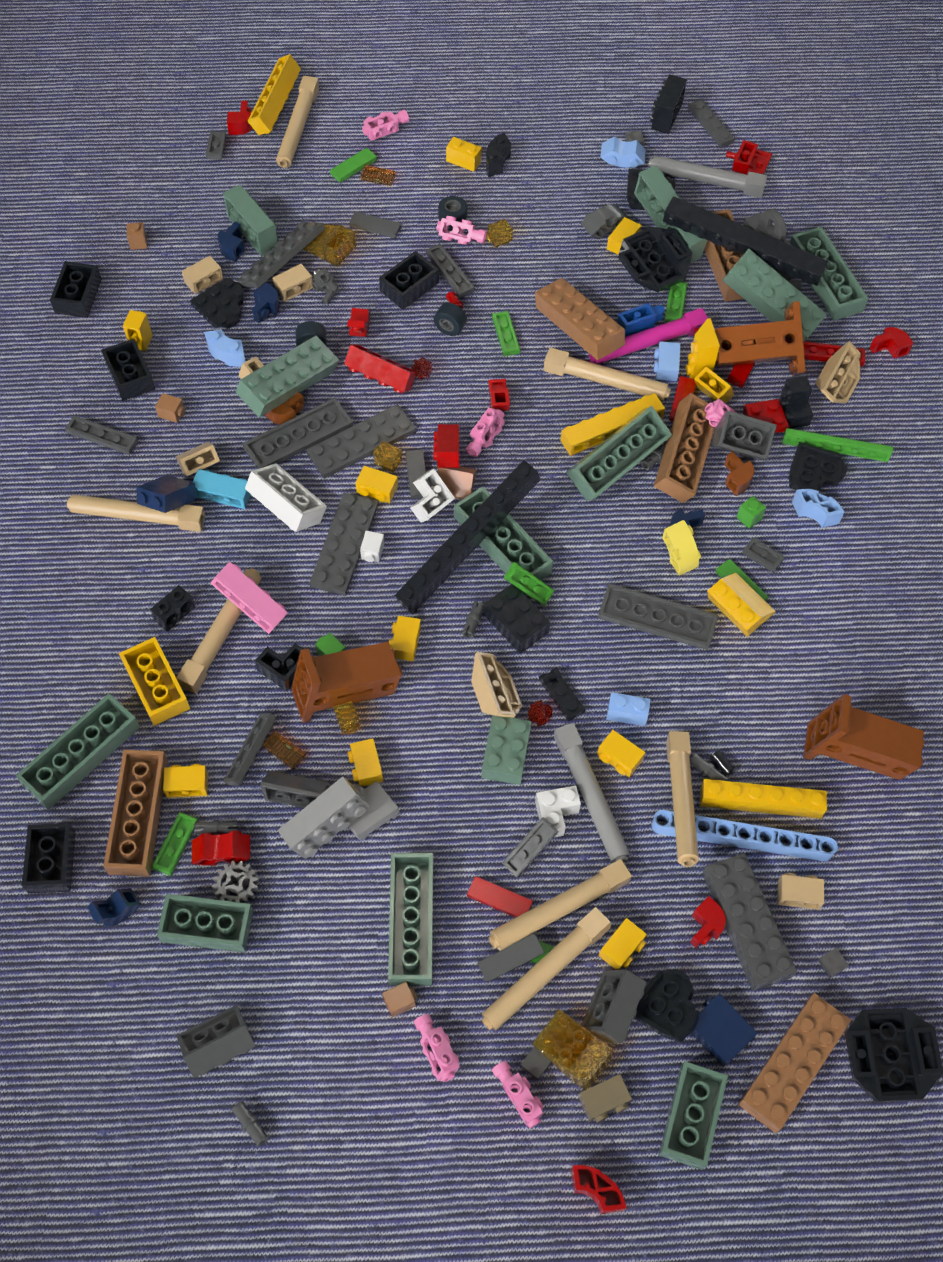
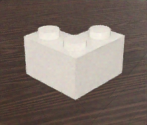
[410,469,455,522]
[535,786,581,837]

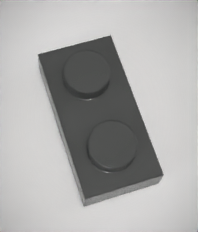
[206,131,227,160]
[742,537,785,573]

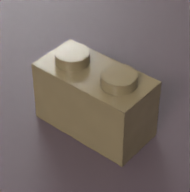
[578,1074,632,1123]

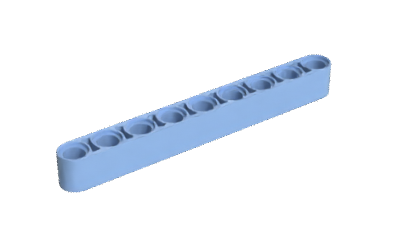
[651,810,838,861]

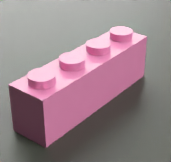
[211,561,288,634]

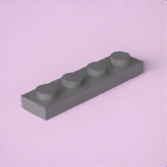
[688,99,735,148]
[426,244,474,298]
[65,415,138,455]
[223,713,276,785]

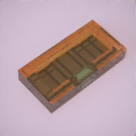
[360,165,396,186]
[263,731,306,770]

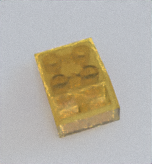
[303,224,356,267]
[532,1009,613,1090]

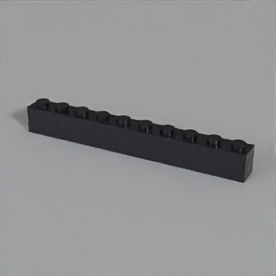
[663,196,829,286]
[394,460,540,615]

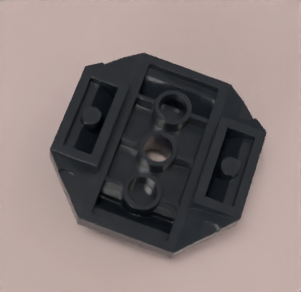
[618,227,693,293]
[845,1008,943,1103]

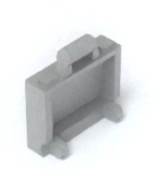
[348,781,400,841]

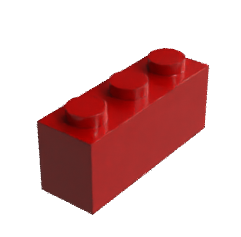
[433,424,459,468]

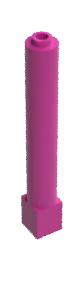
[589,308,708,364]

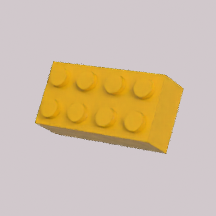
[119,637,190,726]

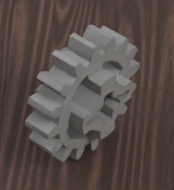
[212,861,259,904]

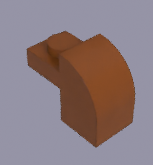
[264,392,304,425]
[724,452,754,496]

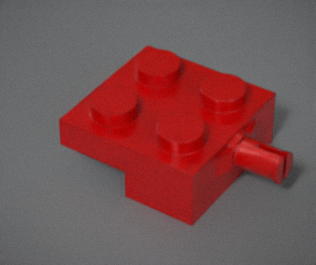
[726,140,772,175]
[742,399,789,433]

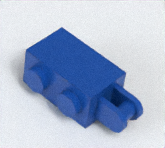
[617,303,665,337]

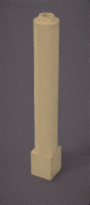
[276,76,319,168]
[543,347,671,401]
[67,494,205,532]
[176,568,262,694]
[666,731,699,867]
[489,859,632,951]
[481,907,611,1031]

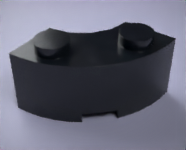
[486,133,511,177]

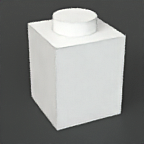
[360,531,385,562]

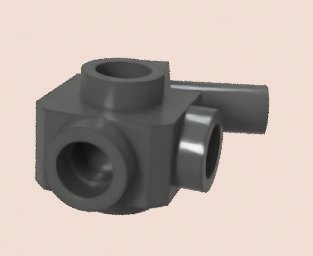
[312,269,340,304]

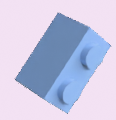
[653,342,680,381]
[606,692,650,726]

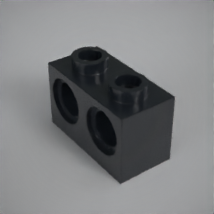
[150,585,195,631]

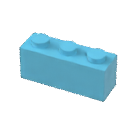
[193,469,251,509]

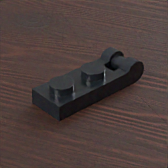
[539,667,585,722]

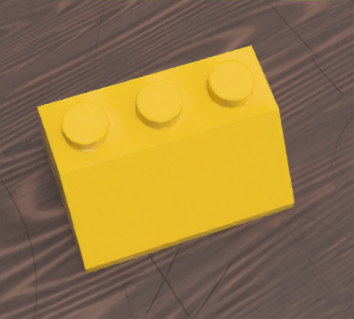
[685,318,720,379]
[707,573,775,637]

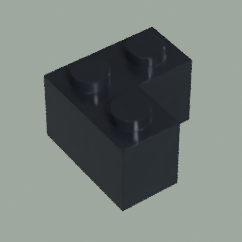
[779,376,813,429]
[255,643,303,692]

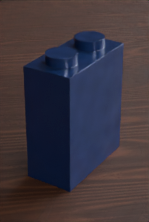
[137,475,196,513]
[692,994,758,1068]

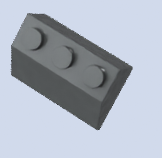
[710,411,777,460]
[260,770,330,808]
[579,970,647,1043]
[176,1005,255,1078]

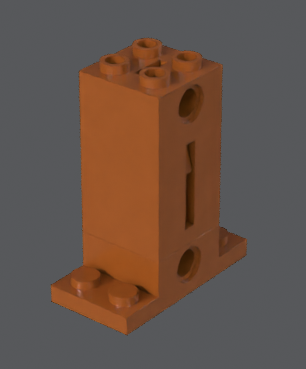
[715,301,806,376]
[291,642,402,723]
[803,694,925,780]

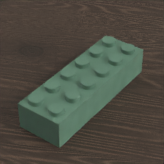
[634,165,707,263]
[790,227,869,321]
[722,249,827,341]
[236,336,339,418]
[566,406,672,501]
[454,486,553,592]
[15,693,140,810]
[388,853,433,986]

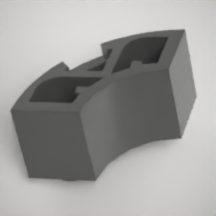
[580,204,629,240]

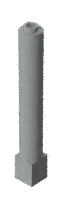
[648,155,767,199]
[554,723,630,863]

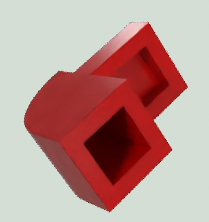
[227,100,253,135]
[347,308,371,337]
[869,327,914,359]
[488,379,510,411]
[690,896,726,948]

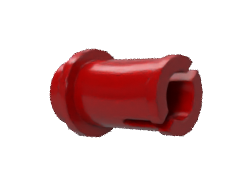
[446,291,463,310]

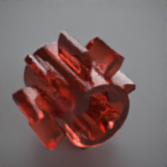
[411,357,434,380]
[528,700,552,726]

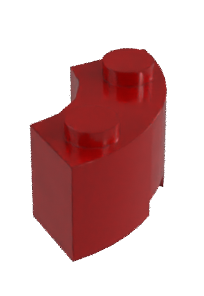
[191,830,250,866]
[571,1165,627,1214]

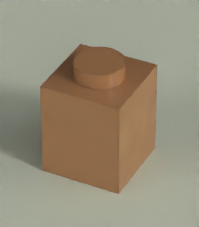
[127,222,147,250]
[155,393,185,423]
[382,982,417,1018]

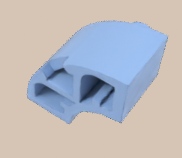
[600,137,646,168]
[204,329,246,367]
[792,489,844,528]

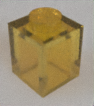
[486,219,513,248]
[373,441,402,472]
[333,701,360,735]

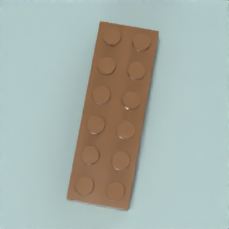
[704,209,744,302]
[535,278,625,361]
[654,393,715,503]
[103,749,168,877]
[738,993,851,1133]

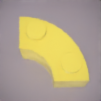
[662,520,701,576]

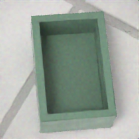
[481,715,532,785]

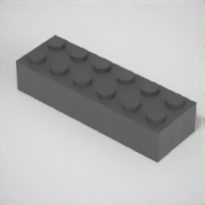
[702,853,797,992]

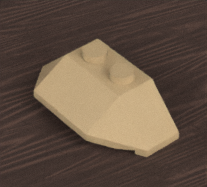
[815,341,861,404]
[471,652,522,718]

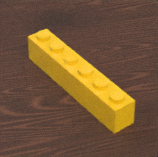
[248,54,301,135]
[560,393,665,456]
[700,779,827,819]

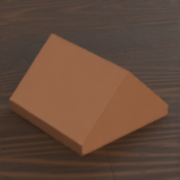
[437,466,477,499]

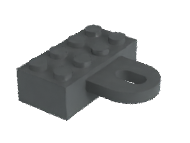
[743,209,794,280]

